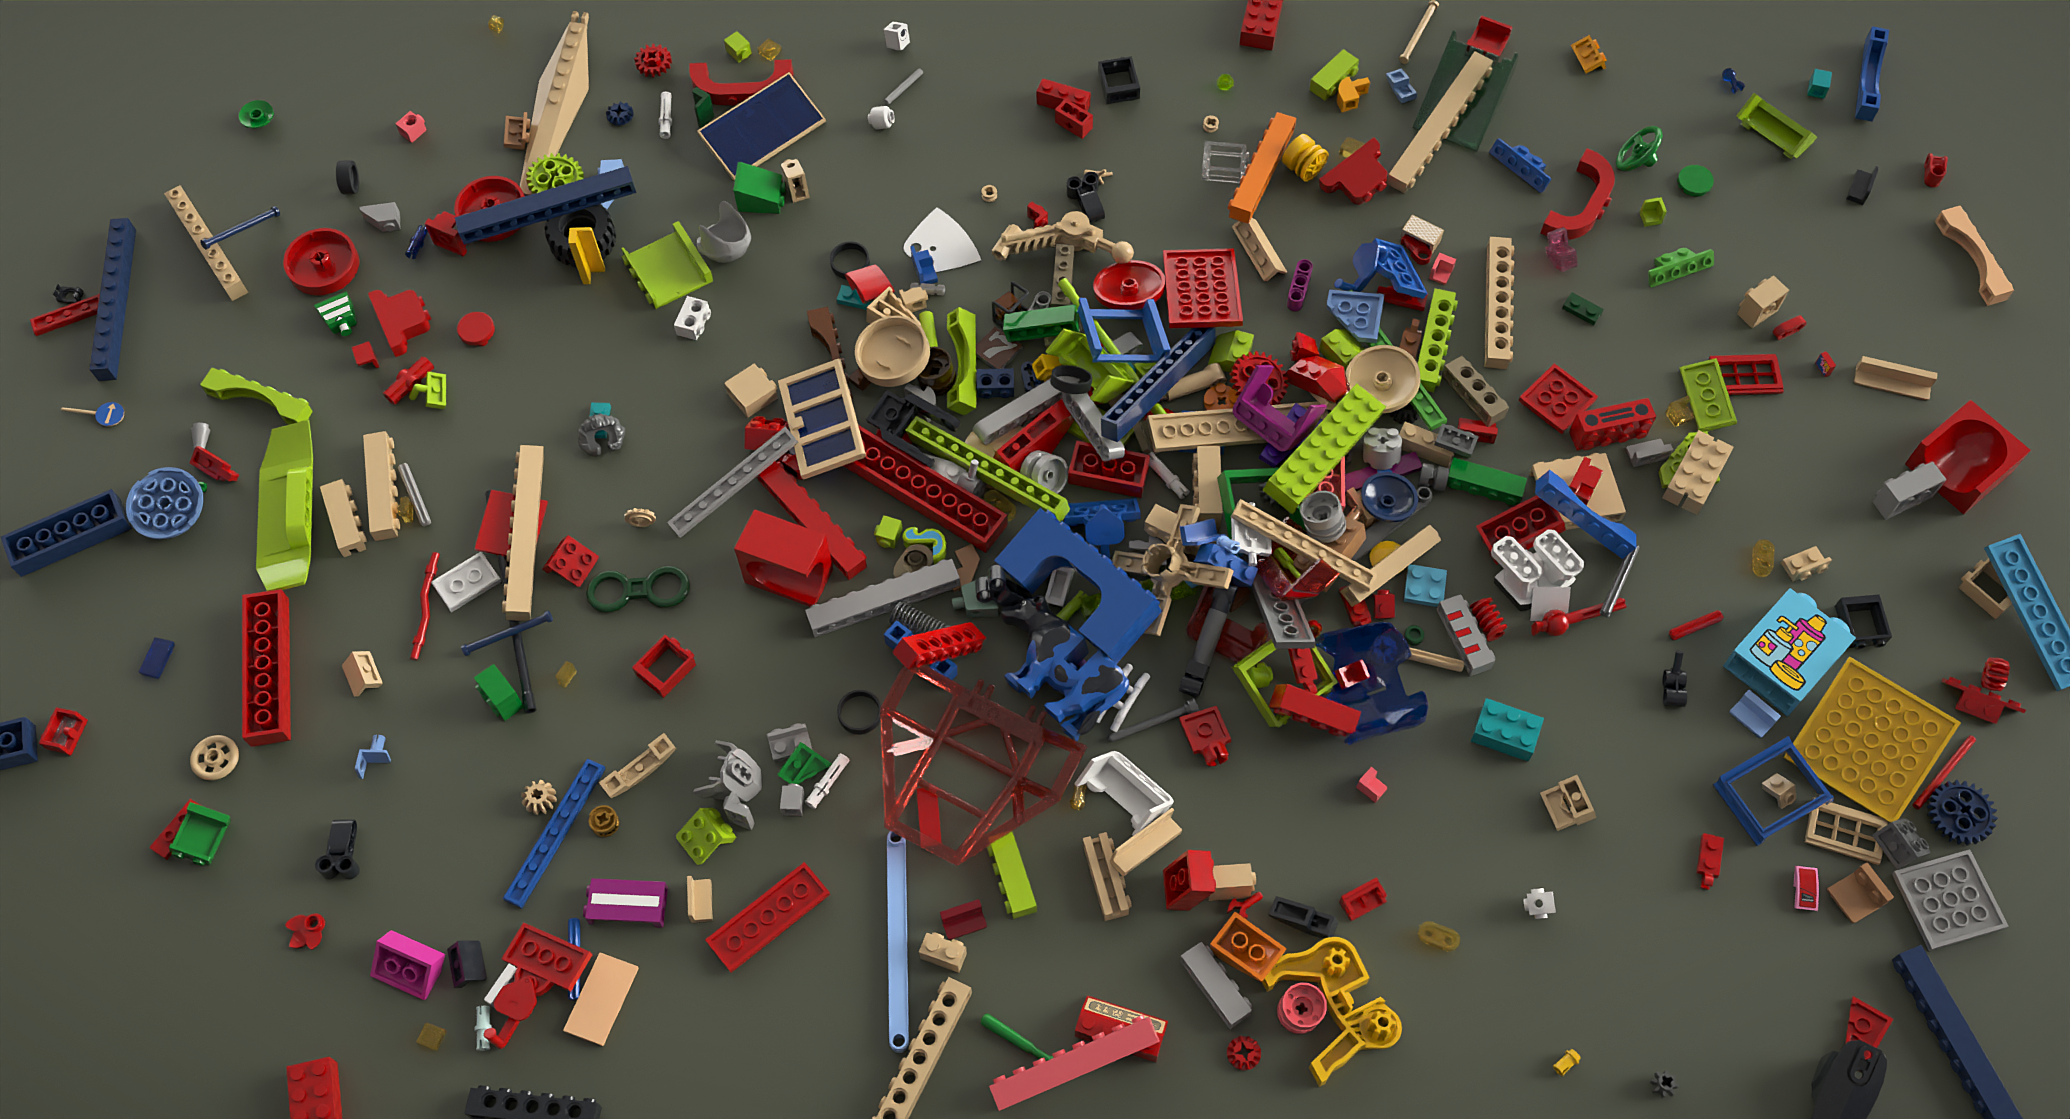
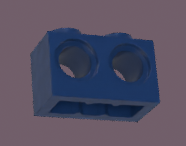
[977,368,1014,399]

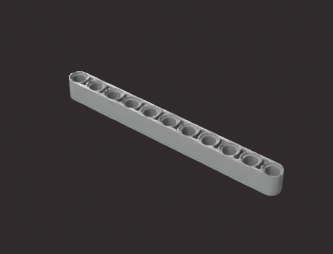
[973,332,1143,445]

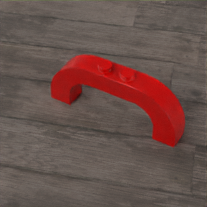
[689,59,793,106]
[1540,148,1615,240]

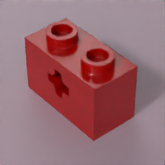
[1055,98,1093,139]

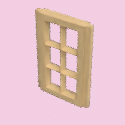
[1805,798,1888,865]

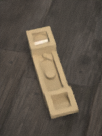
[599,733,676,798]

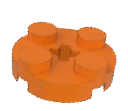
[1203,383,1239,411]

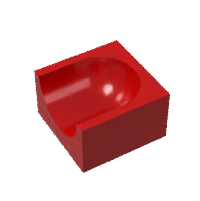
[1905,400,2031,515]
[734,509,833,607]

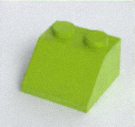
[1319,329,1365,372]
[1208,330,1254,373]

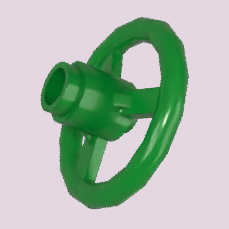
[1616,126,1663,172]

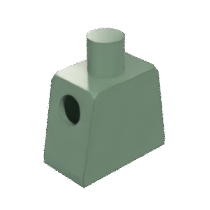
[951,576,998,618]

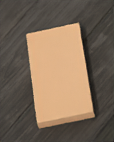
[563,953,639,1046]

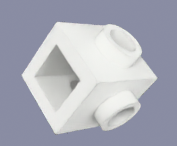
[1524,888,1556,919]

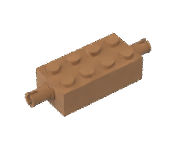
[1292,506,1366,592]

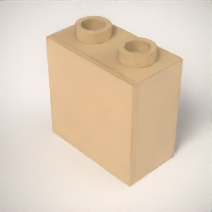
[724,363,778,418]
[1208,863,1256,901]

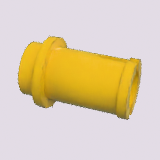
[1553,1049,1581,1076]

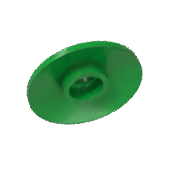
[239,100,274,129]

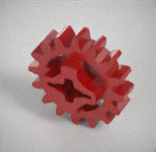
[634,44,672,78]

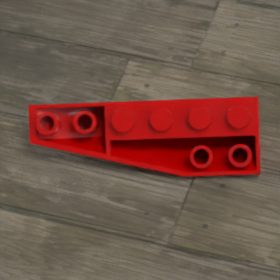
[993,398,1075,473]

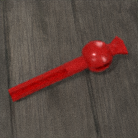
[1531,598,1626,636]

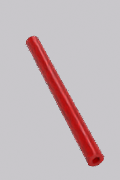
[1912,735,1976,810]

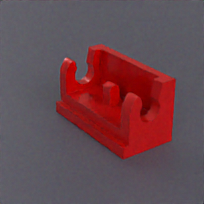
[1339,877,1387,921]

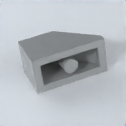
[360,202,401,232]

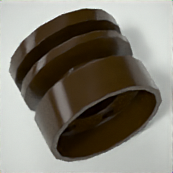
[917,346,956,396]

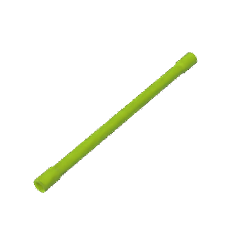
[1058,278,1167,415]

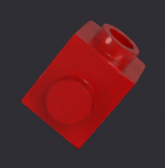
[1027,202,1048,229]
[1372,590,1395,618]
[1334,659,1370,689]

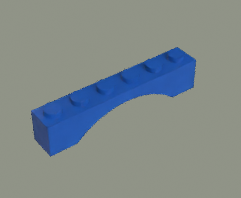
[1855,26,1889,122]
[1535,469,1636,559]

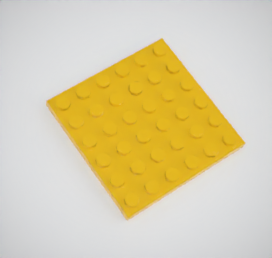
[1783,656,1961,823]

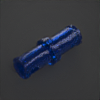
[405,225,428,259]

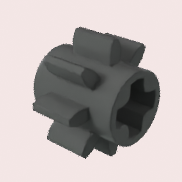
[1650,1070,1679,1099]

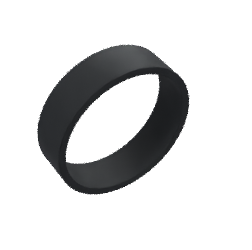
[830,241,870,280]
[1050,365,1093,394]
[837,690,882,735]

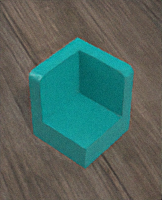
[1807,69,1832,99]

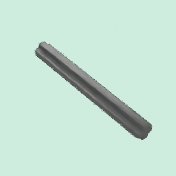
[1599,545,1639,618]

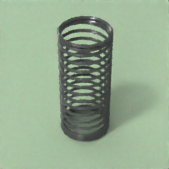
[889,601,951,635]

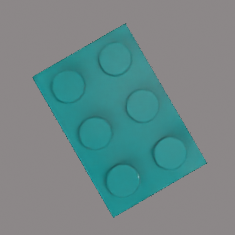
[1471,698,1544,762]

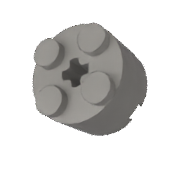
[1363,427,1402,470]

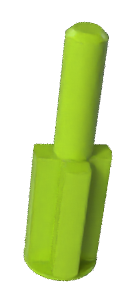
[1273,548,1301,578]

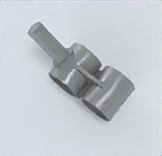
[957,460,986,498]

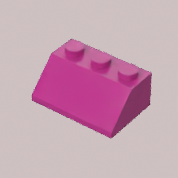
[370,930,445,1000]

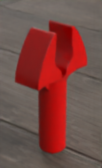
[1227,891,1263,919]

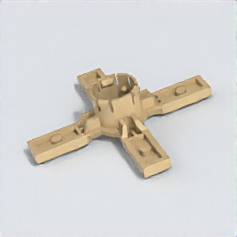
[1112,504,1233,636]

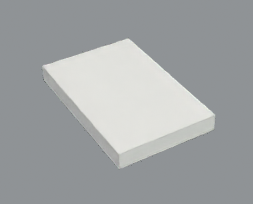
[431,552,502,613]

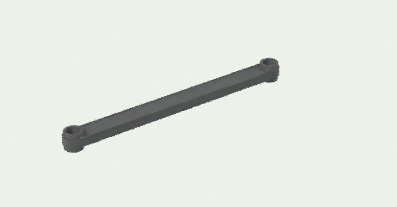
[1297,486,1432,606]

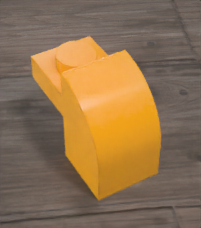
[1336,77,1370,112]

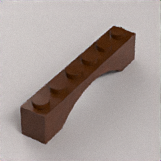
[807,307,853,411]

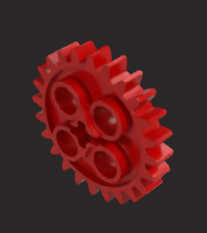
[1229,351,1289,405]

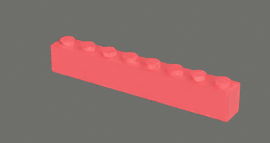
[989,1015,1160,1111]

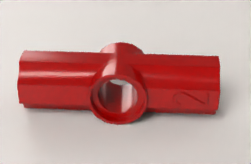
[383,357,434,405]

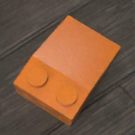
[1210,912,1287,982]

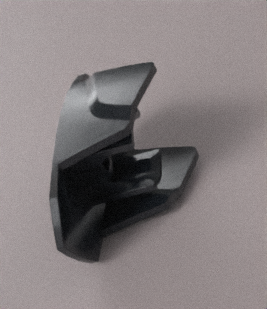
[1811,1040,1888,1119]

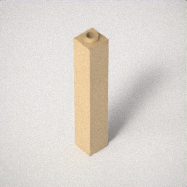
[1340,525,1441,607]

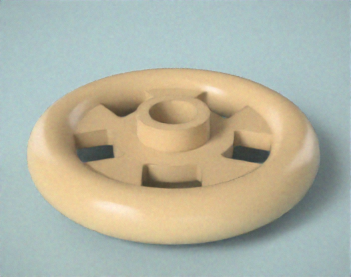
[190,735,239,780]

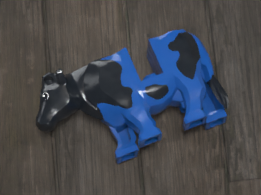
[1001,595,1129,743]

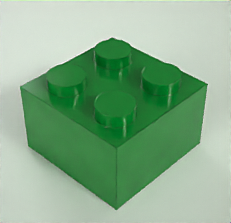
[474,664,524,721]

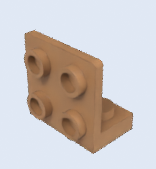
[1827,862,1894,924]

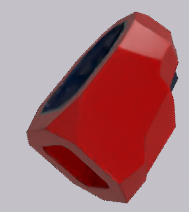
[779,453,813,480]

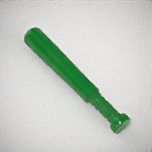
[980,1014,1053,1061]

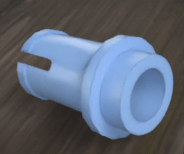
[1216,535,1240,554]

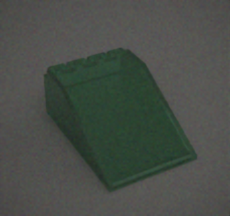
[1413,30,1518,151]

